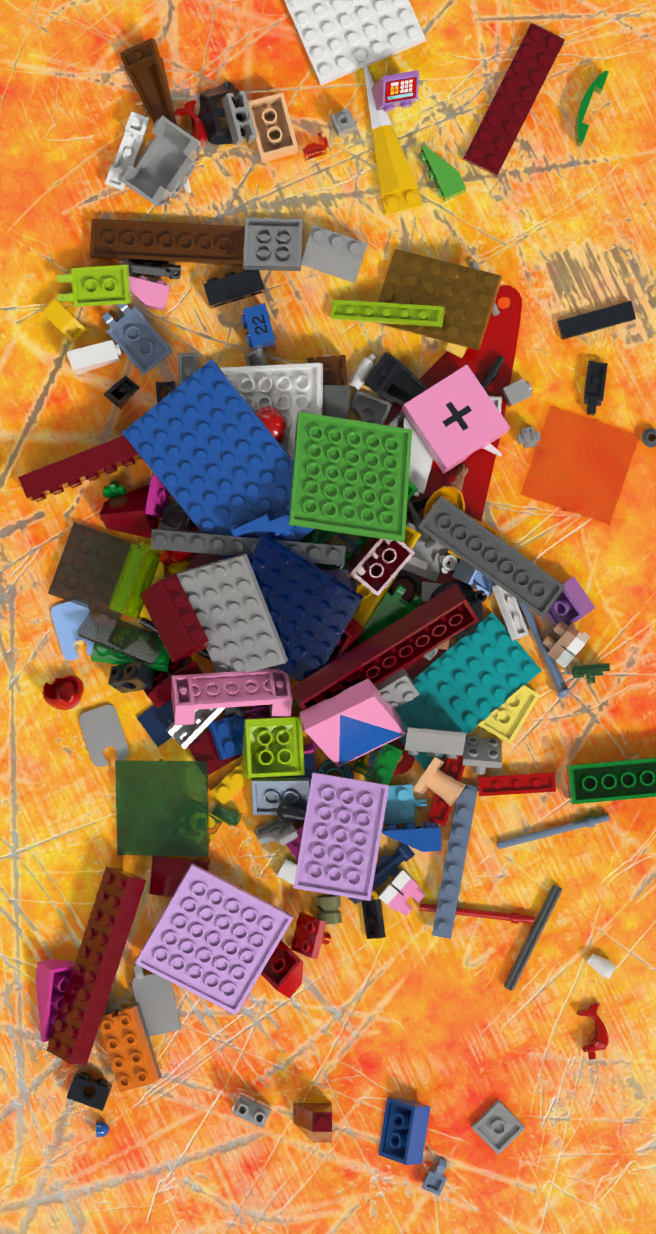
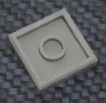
[471,1099,526,1155]

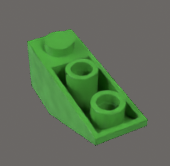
[419,145,466,202]

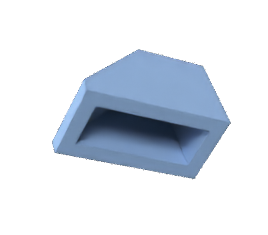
[452,560,495,596]

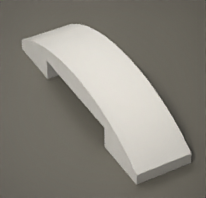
[105,112,150,191]

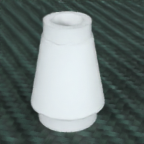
[587,954,617,979]

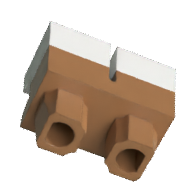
[542,621,590,668]

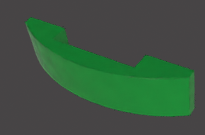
[575,70,609,147]

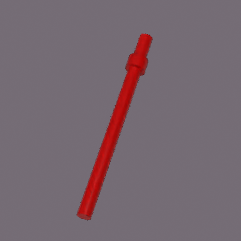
[419,903,535,924]

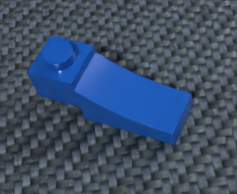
[231,512,296,538]

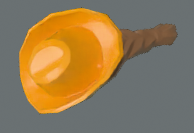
[423,463,468,517]

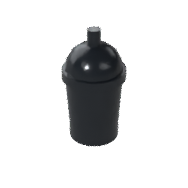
[272,802,307,823]

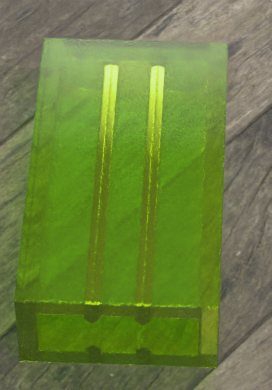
[108,542,161,619]

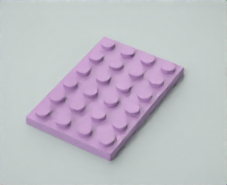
[293,772,389,901]

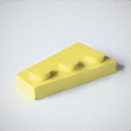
[478,685,540,744]

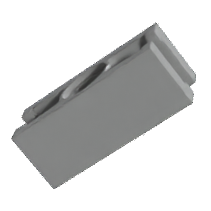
[222,91,257,146]

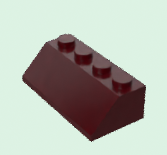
[140,573,209,663]

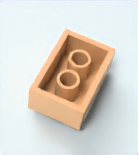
[248,92,298,163]

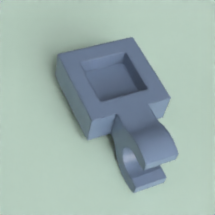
[422,1158,447,1196]

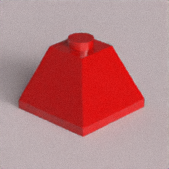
[261,940,303,999]

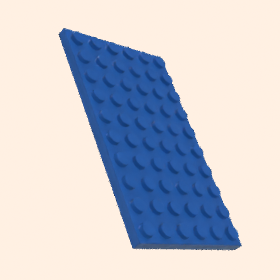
[122,359,314,576]

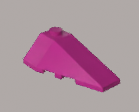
[36,959,75,1042]

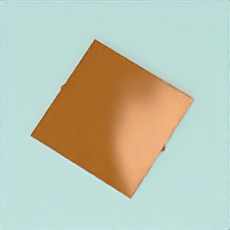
[520,406,640,525]

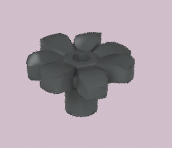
[224,707,245,717]

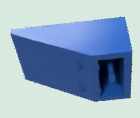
[382,822,442,852]

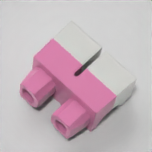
[378,869,425,916]

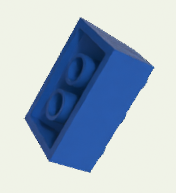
[378,1098,431,1165]

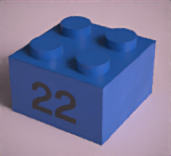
[241,303,276,350]

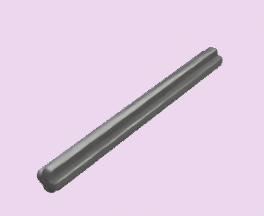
[504,885,562,991]

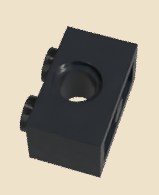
[108,661,155,693]
[66,1072,112,1111]

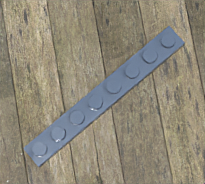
[432,785,478,939]

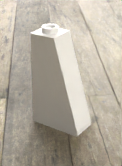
[403,418,433,497]

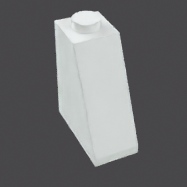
[67,340,122,375]

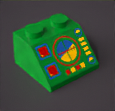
[353,743,403,785]

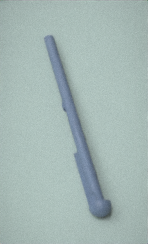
[518,600,570,698]

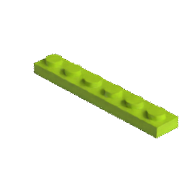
[330,300,445,327]

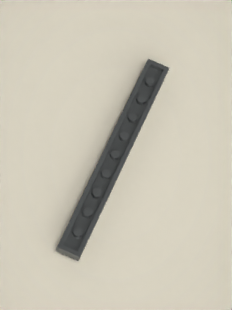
[151,529,346,566]

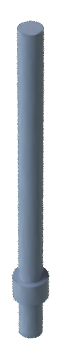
[497,813,610,850]

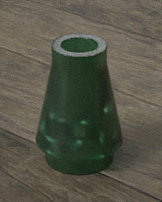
[212,804,242,827]

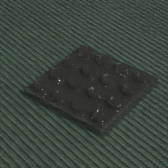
[48,522,147,620]

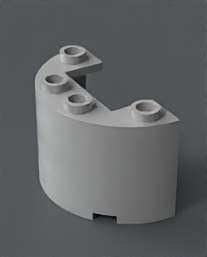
[119,116,201,207]

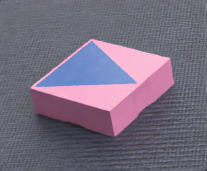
[299,679,406,767]

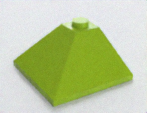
[242,717,305,778]

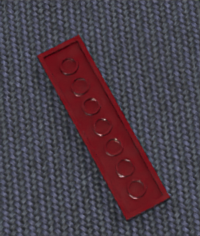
[463,23,565,177]

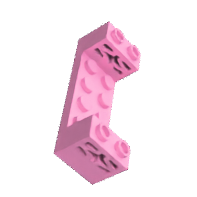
[171,668,292,725]

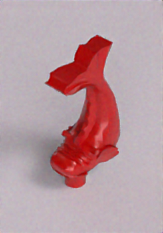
[174,100,207,147]
[577,1003,609,1060]

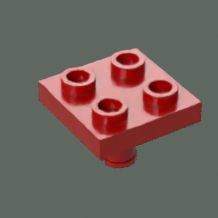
[291,912,331,959]

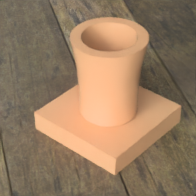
[413,757,466,806]

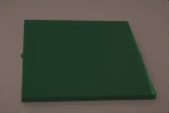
[115,759,209,857]

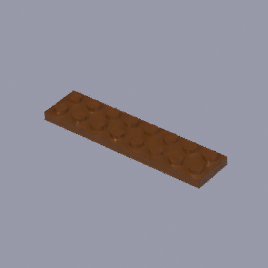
[90,219,245,266]

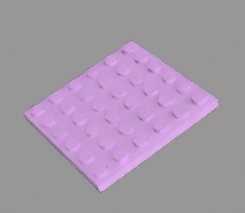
[135,863,293,1015]

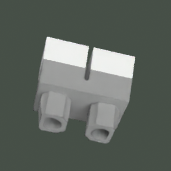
[232,1091,273,1128]

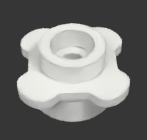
[438,554,458,574]

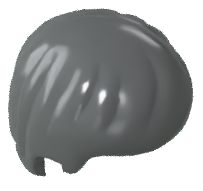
[160,498,195,532]

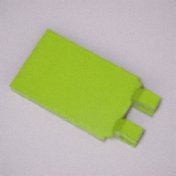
[57,265,131,307]

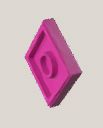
[145,475,171,518]

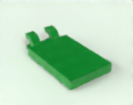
[358,583,422,644]

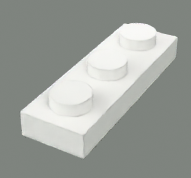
[492,585,529,641]

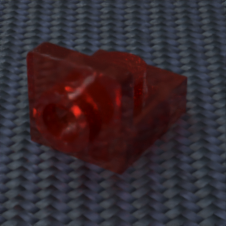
[302,132,329,161]

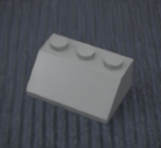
[301,225,368,283]
[404,726,466,759]

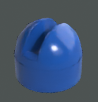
[96,1121,109,1138]

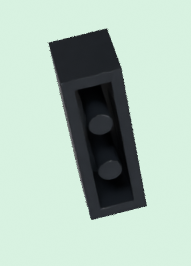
[203,270,265,309]

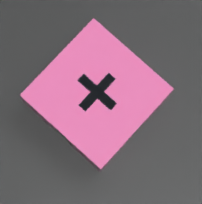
[401,365,510,473]

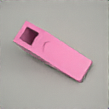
[129,273,171,312]

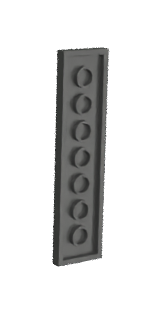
[418,495,566,618]

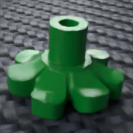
[103,481,127,500]

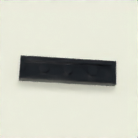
[557,301,636,340]

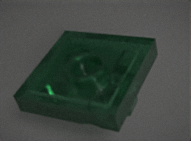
[567,663,610,684]

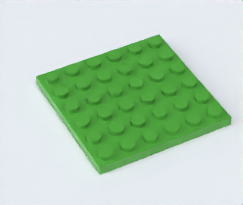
[288,412,412,542]

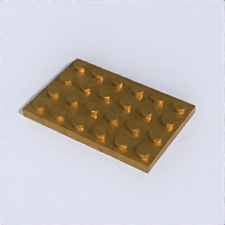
[375,249,503,350]

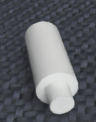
[348,353,377,390]

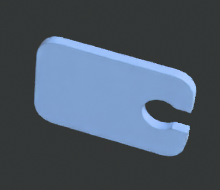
[51,598,96,660]

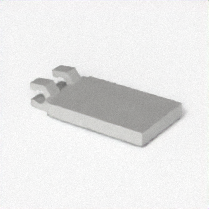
[131,964,181,1036]

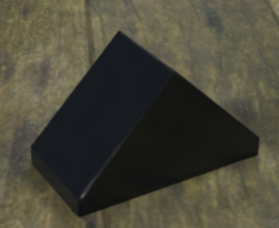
[104,375,140,410]

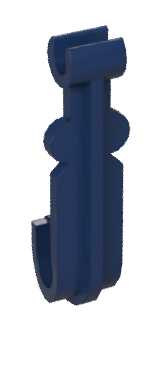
[348,843,415,905]

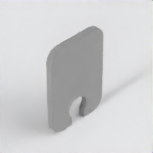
[79,705,130,767]

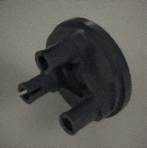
[428,581,487,639]

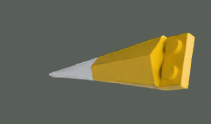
[364,66,423,217]

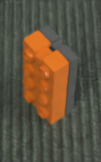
[99,1004,162,1092]

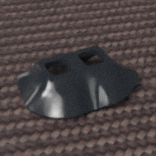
[198,81,246,145]

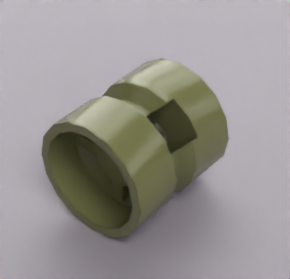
[316,895,342,925]

